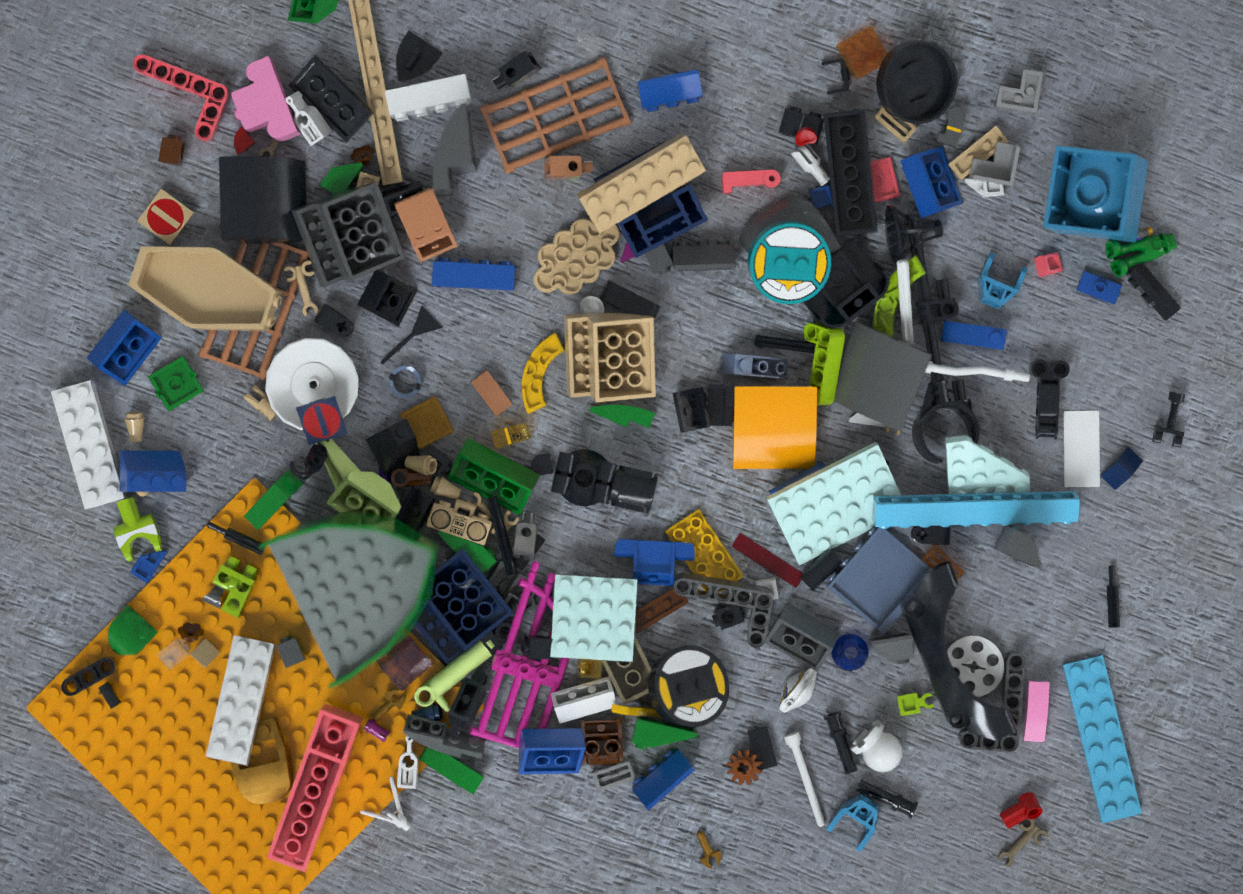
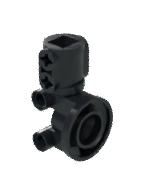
[550,449,658,514]

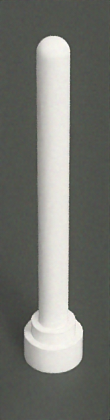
[784,732,825,827]

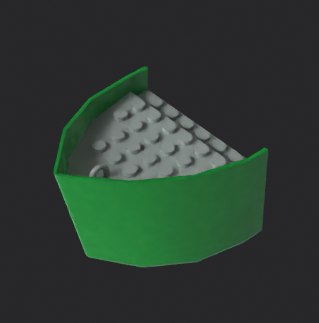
[259,511,438,688]

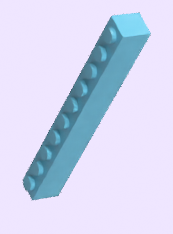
[872,491,1080,529]

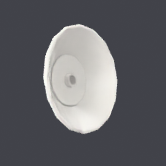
[265,338,359,430]

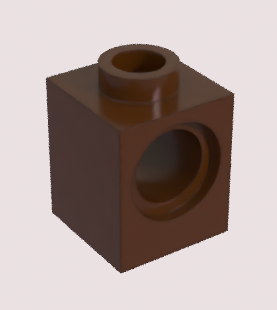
[158,134,185,166]

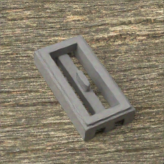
[592,759,637,792]

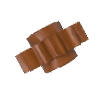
[727,749,763,786]

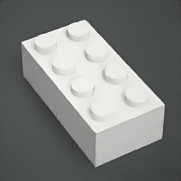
[385,74,472,122]

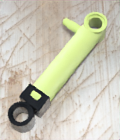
[414,622,511,712]

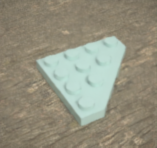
[945,435,1030,494]

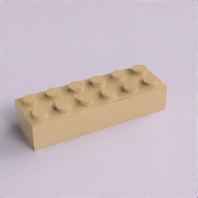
[576,132,706,234]

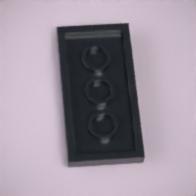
[288,56,374,143]

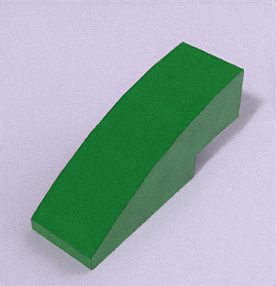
[589,405,655,428]
[418,747,484,794]

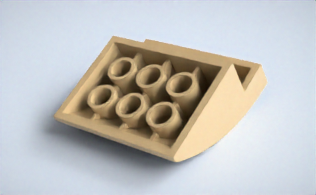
[564,313,656,402]

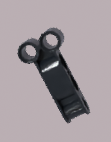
[1028,359,1070,440]

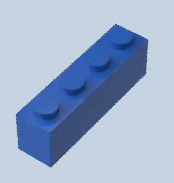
[432,258,516,291]

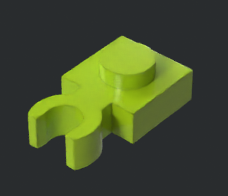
[896,692,934,716]

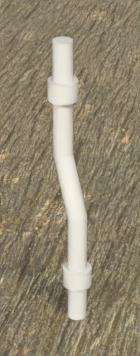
[925,361,1030,382]

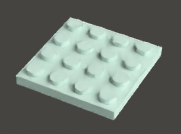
[550,574,637,662]

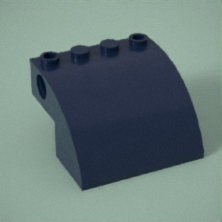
[593,141,708,258]

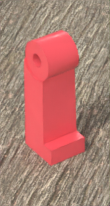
[721,170,781,194]

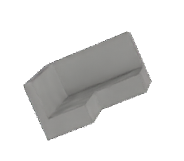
[994,69,1044,115]
[969,142,1021,186]

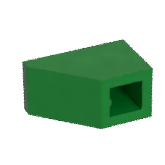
[320,163,365,194]

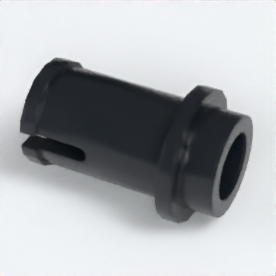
[98,681,121,709]

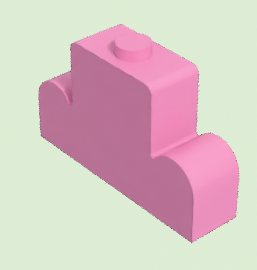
[231,56,301,141]

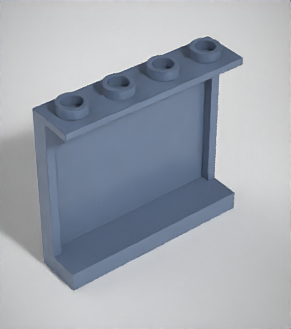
[827,525,933,635]

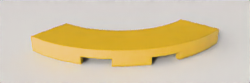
[522,332,565,414]
[611,704,662,719]

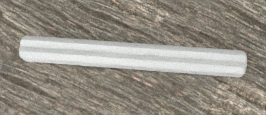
[897,259,914,346]

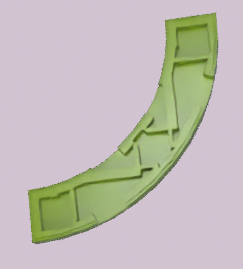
[873,255,926,336]

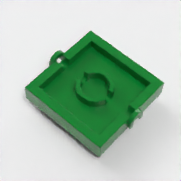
[148,356,204,412]

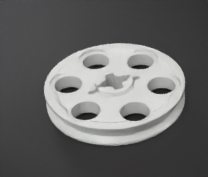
[947,636,1004,697]

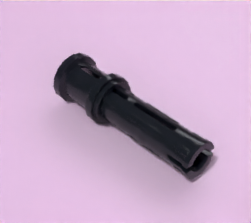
[824,711,858,774]
[856,779,918,819]

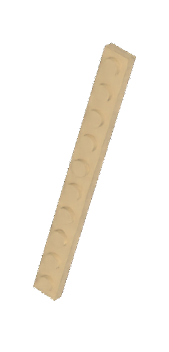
[348,0,403,186]

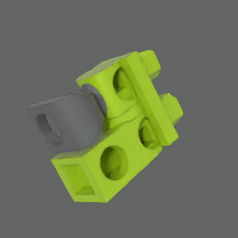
[203,556,258,618]

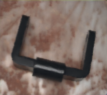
[821,59,850,95]

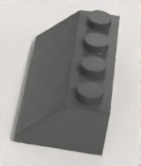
[994,525,1043,569]

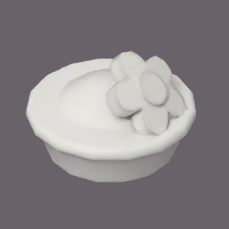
[579,296,604,313]

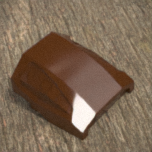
[580,717,624,765]

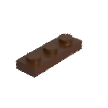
[634,585,689,634]

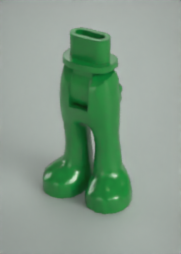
[1105,233,1177,277]

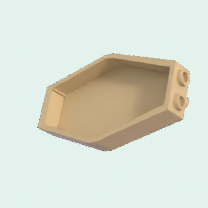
[128,246,282,331]

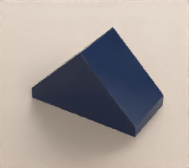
[1100,447,1143,490]

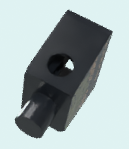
[492,51,542,90]

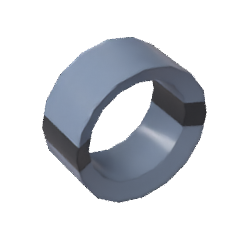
[389,365,422,398]

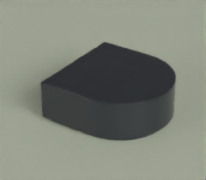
[531,453,553,475]

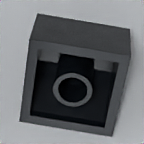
[357,270,417,327]

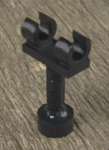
[1152,392,1186,448]

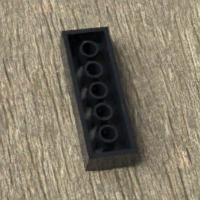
[823,109,878,237]

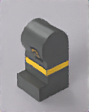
[936,107,965,148]

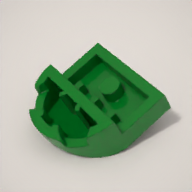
[107,605,158,656]

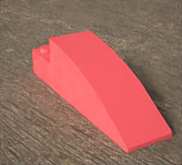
[267,703,363,872]

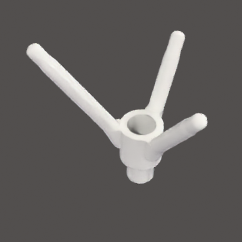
[360,776,411,831]

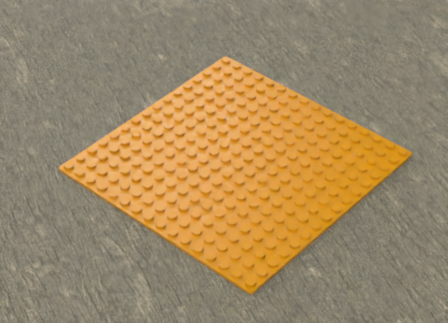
[27,479,484,894]

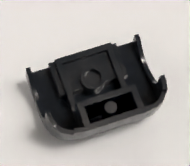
[803,237,890,328]

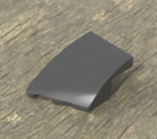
[487,559,553,618]

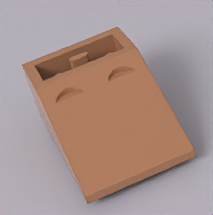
[394,187,458,262]

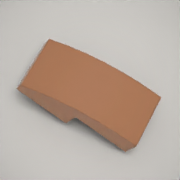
[470,370,512,416]

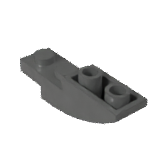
[403,714,486,758]

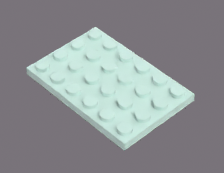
[766,442,901,565]

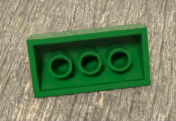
[447,438,540,516]

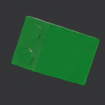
[632,716,697,750]

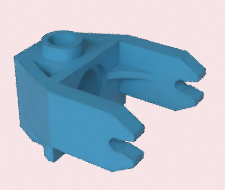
[978,252,1028,309]
[826,794,878,852]

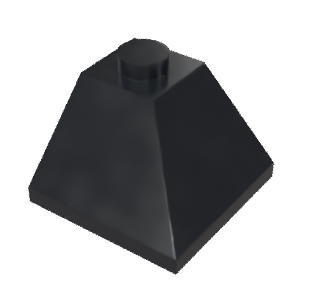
[366,418,420,476]

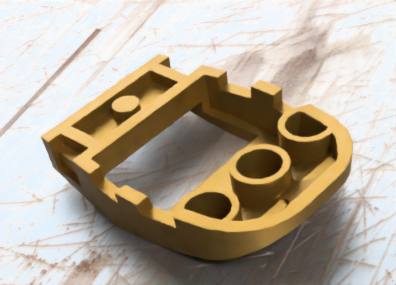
[230,717,293,804]

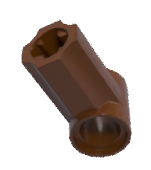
[391,468,432,487]

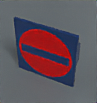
[296,396,348,445]

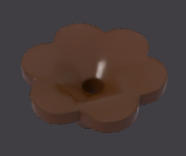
[350,145,376,165]
[178,622,204,643]

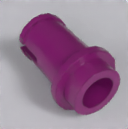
[363,719,391,743]

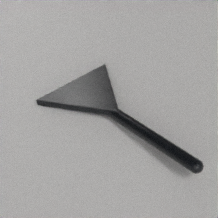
[381,306,442,364]

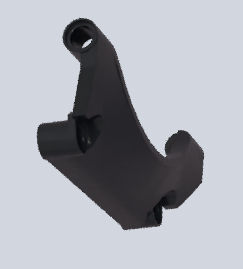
[900,561,1018,740]

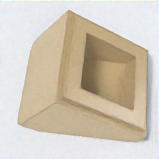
[190,638,220,668]

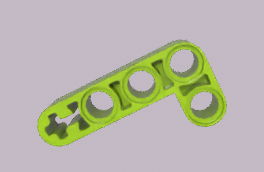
[803,323,845,406]

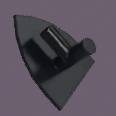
[396,31,442,81]

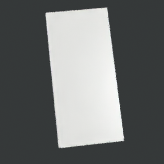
[1064,411,1100,487]

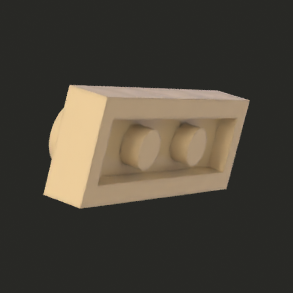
[948,126,1009,180]

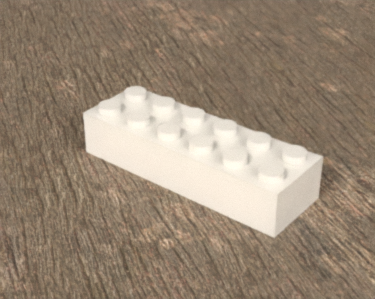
[51,380,128,510]
[206,635,276,766]

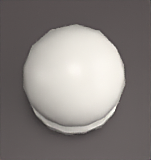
[850,720,902,773]

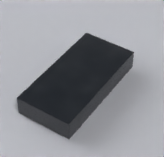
[747,726,778,770]

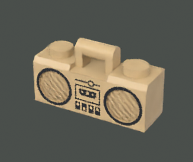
[426,499,493,545]

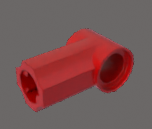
[1000,792,1043,829]

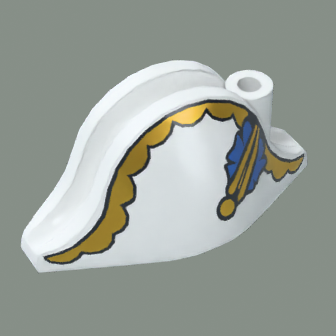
[779,668,817,713]

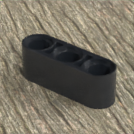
[599,280,661,320]
[61,656,118,696]

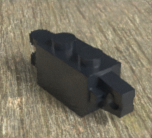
[448,668,488,738]

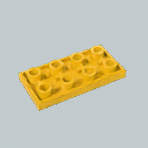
[665,509,744,593]

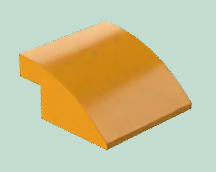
[733,387,817,469]

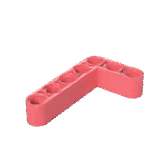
[133,54,230,142]

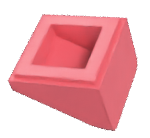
[1034,251,1063,277]

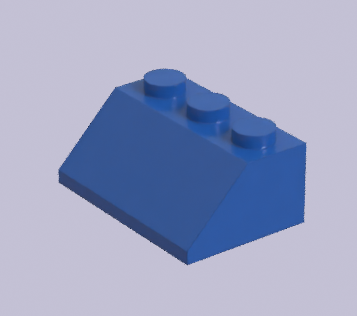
[637,69,703,113]
[900,146,963,218]
[87,310,162,386]
[119,450,186,492]
[518,728,586,774]
[632,748,695,811]

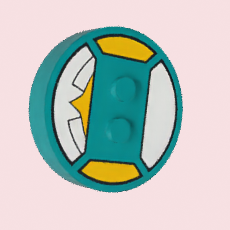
[747,220,831,304]

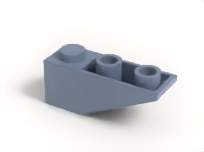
[722,354,788,379]

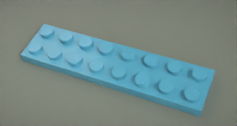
[1062,655,1142,823]

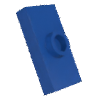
[1076,271,1122,305]

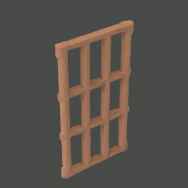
[480,57,631,174]
[198,240,310,380]

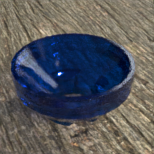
[831,634,869,671]

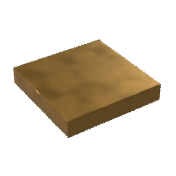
[400,396,454,450]

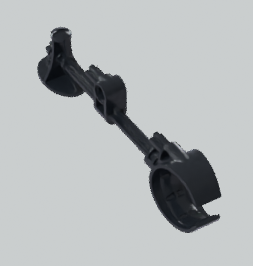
[884,205,980,464]

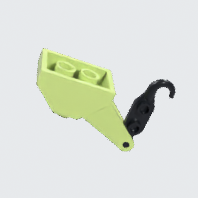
[289,439,401,518]

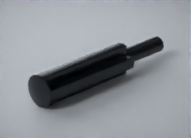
[207,522,266,555]
[1107,565,1120,628]

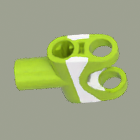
[113,496,162,562]

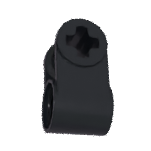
[313,304,354,337]
[910,525,951,545]

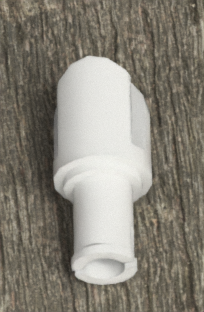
[791,144,830,186]

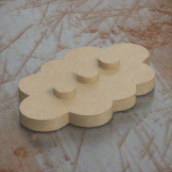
[534,218,620,295]

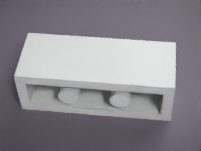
[551,676,618,723]

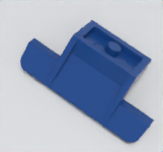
[614,539,695,586]

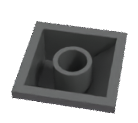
[868,633,914,664]

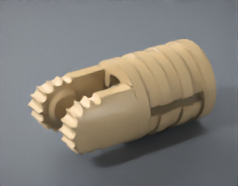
[243,385,278,422]

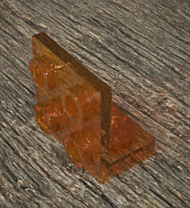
[836,26,889,81]

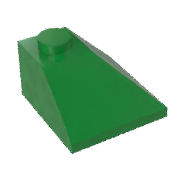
[288,0,339,24]

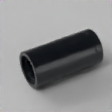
[800,549,842,591]

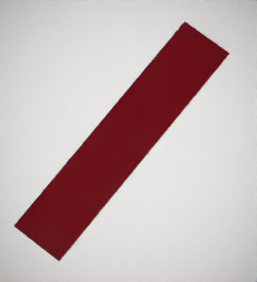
[731,533,803,588]

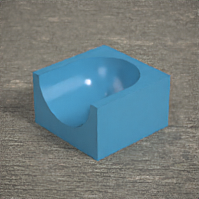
[1043,146,1149,243]

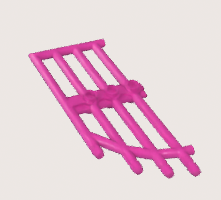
[469,561,569,748]

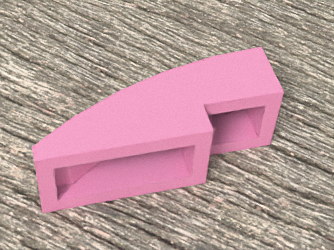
[1024,680,1050,742]

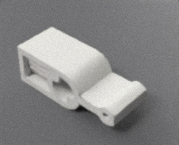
[286,91,332,146]
[397,736,419,789]

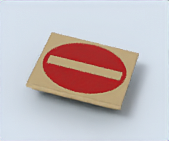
[137,189,194,245]

